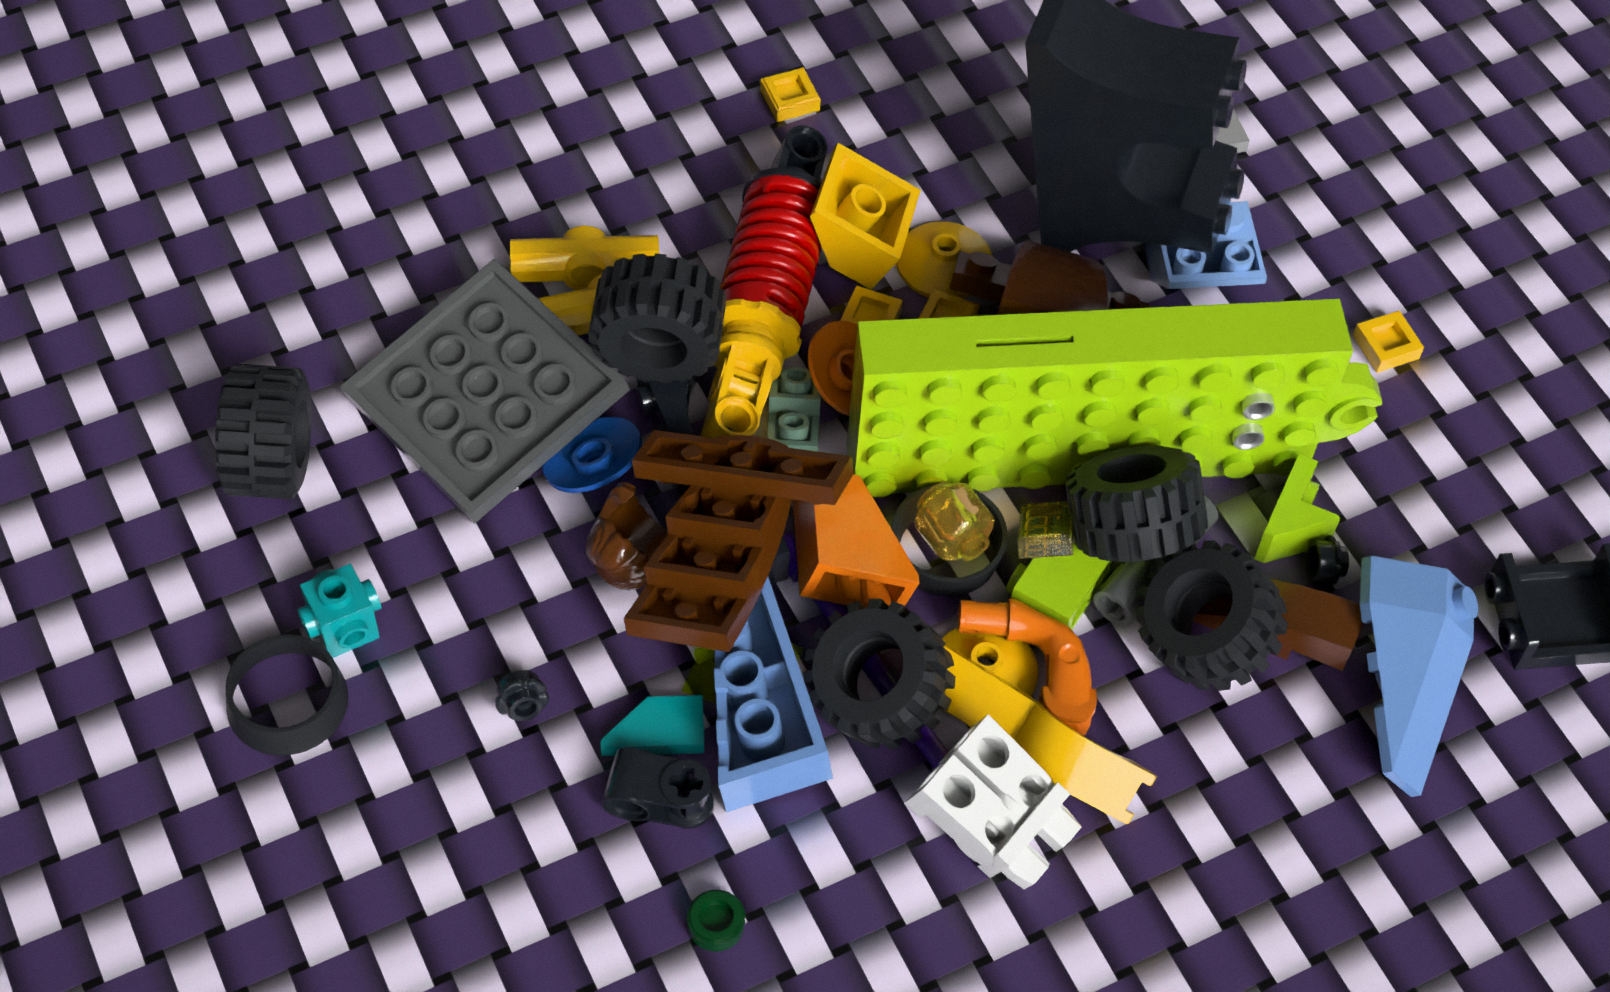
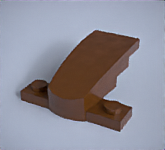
[949,241,1149,315]
[624,430,854,652]

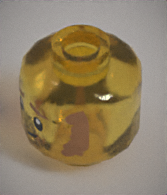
[915,481,994,561]

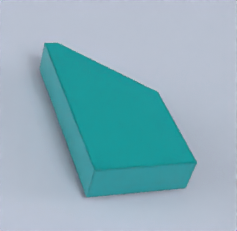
[601,695,704,756]

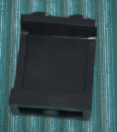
[1484,543,1610,670]

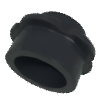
[1306,535,1349,587]
[495,670,549,721]

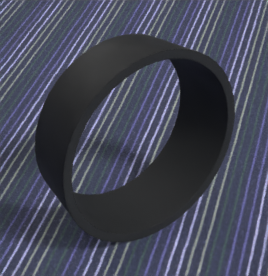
[892,483,1008,597]
[225,634,349,755]

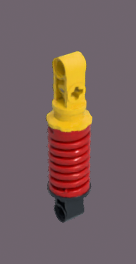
[700,125,828,438]

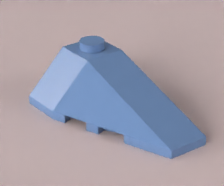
[1360,556,1478,797]

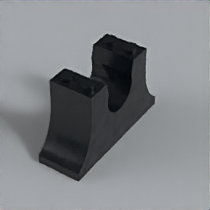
[1025,0,1247,254]

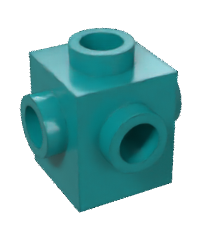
[297,563,382,658]

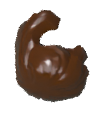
[586,482,668,590]

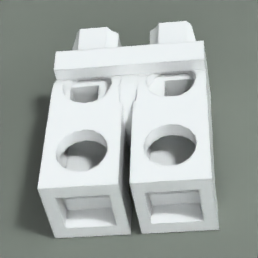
[904,714,1082,890]

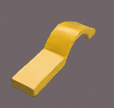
[944,645,1157,824]

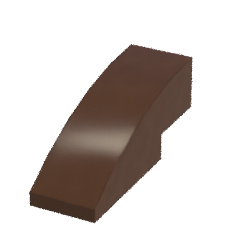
[1194,579,1363,671]

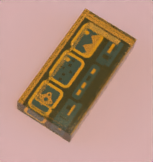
[1017,501,1074,559]

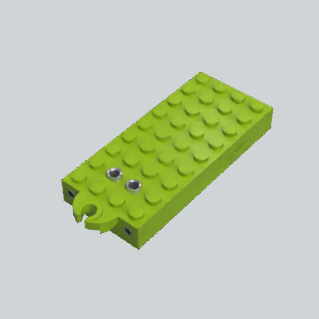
[847,299,1382,497]

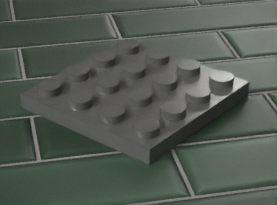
[340,259,630,524]

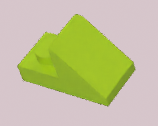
[1254,454,1340,563]

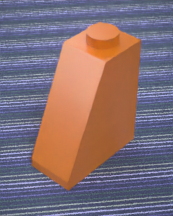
[793,474,920,608]

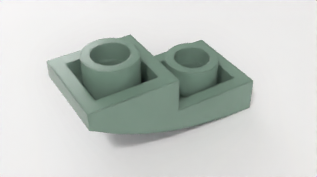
[767,367,821,451]

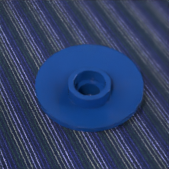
[542,417,642,493]

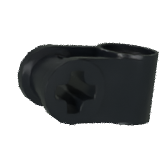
[601,747,714,829]

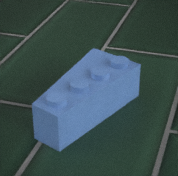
[714,577,833,813]

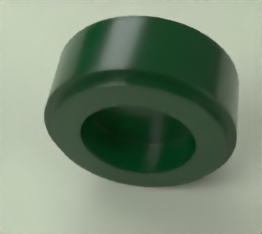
[687,890,745,952]

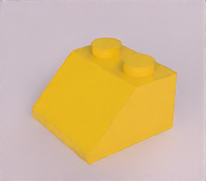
[810,143,921,290]

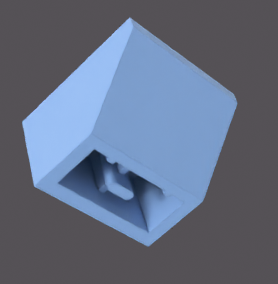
[1143,201,1267,289]

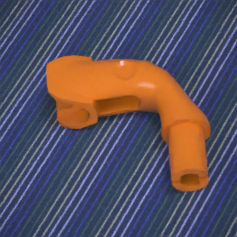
[957,598,1097,736]

